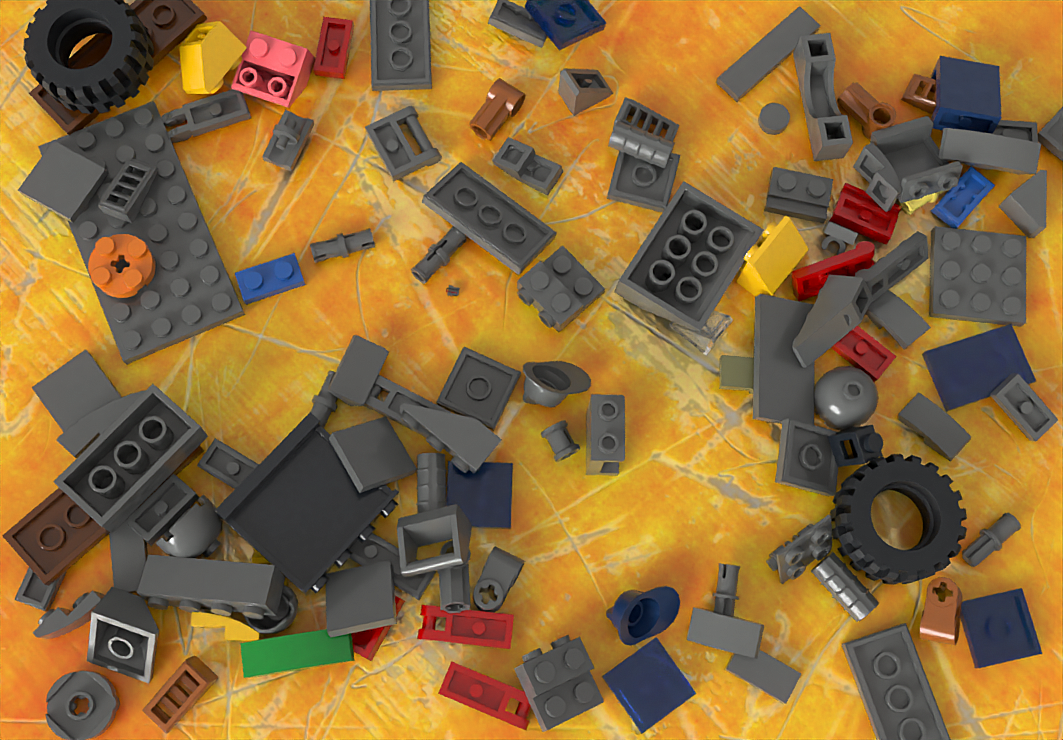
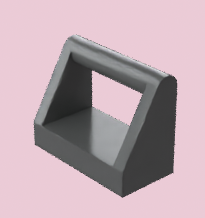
[397,504,472,577]

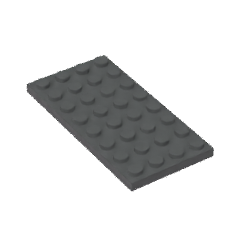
[38,101,245,364]

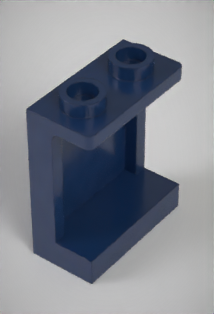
[931,56,1002,134]

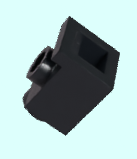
[828,425,883,467]

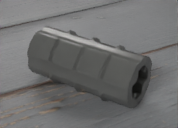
[608,120,675,169]
[416,453,447,514]
[811,552,879,622]

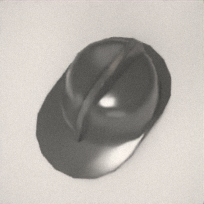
[523,361,591,408]

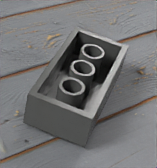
[53,384,208,533]

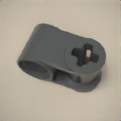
[473,546,525,613]

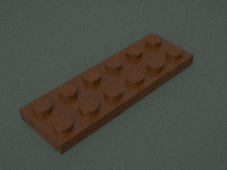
[29,0,207,136]
[2,445,204,586]

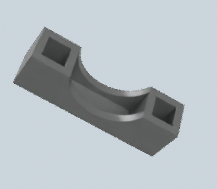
[793,33,853,161]

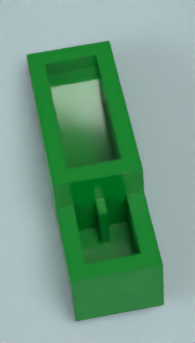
[240,629,355,678]

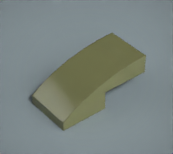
[719,355,754,394]

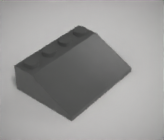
[615,181,764,333]

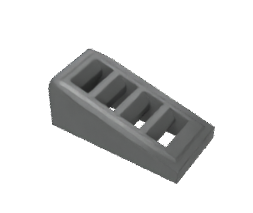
[613,97,680,142]
[98,157,159,224]

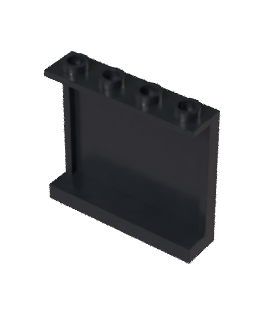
[215,412,399,596]

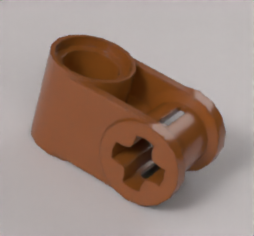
[920,577,963,646]

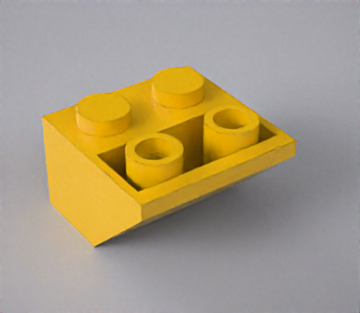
[179,21,247,94]
[737,215,809,297]

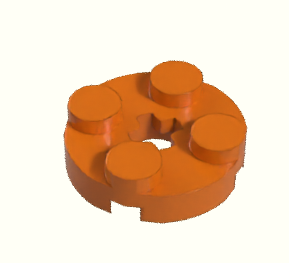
[88,234,156,298]

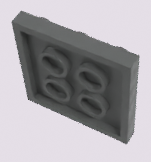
[929,226,1026,327]

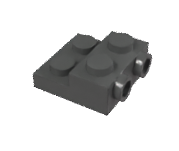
[517,245,605,332]
[514,635,604,732]

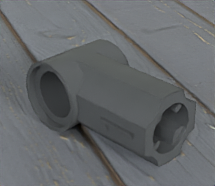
[437,540,471,613]

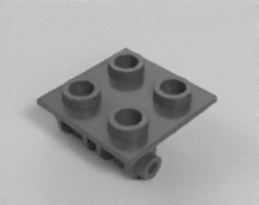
[766,515,832,584]

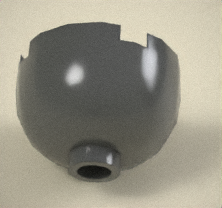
[814,366,879,431]
[155,494,223,558]

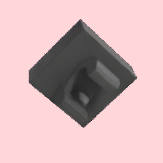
[821,220,858,255]

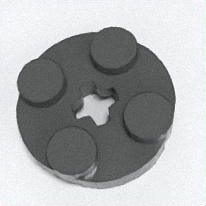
[45,671,120,740]

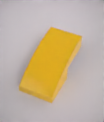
[191,612,265,642]

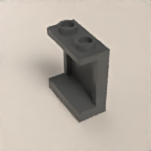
[870,116,963,203]
[586,394,625,476]

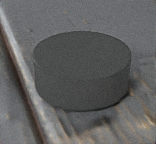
[758,103,790,135]

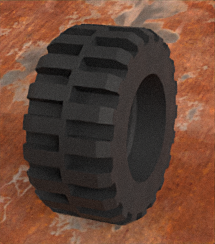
[23,0,154,114]
[830,454,967,585]

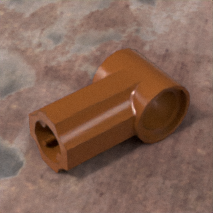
[469,78,526,141]
[837,82,896,140]

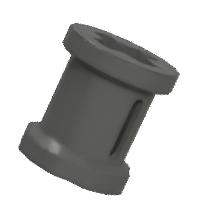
[541,420,581,462]

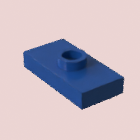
[931,166,995,229]

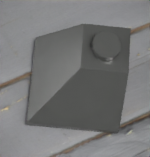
[87,587,159,683]

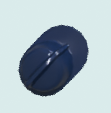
[606,586,680,646]

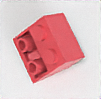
[231,30,315,108]

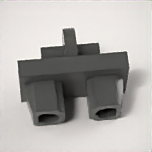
[262,110,314,171]

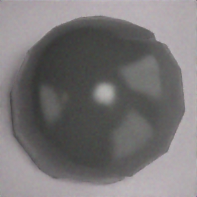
[244,585,298,634]

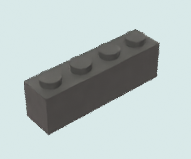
[137,554,285,619]

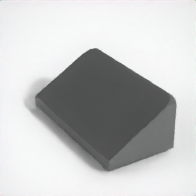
[327,335,389,406]

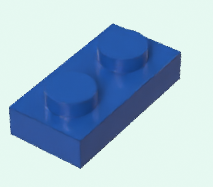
[235,253,306,305]

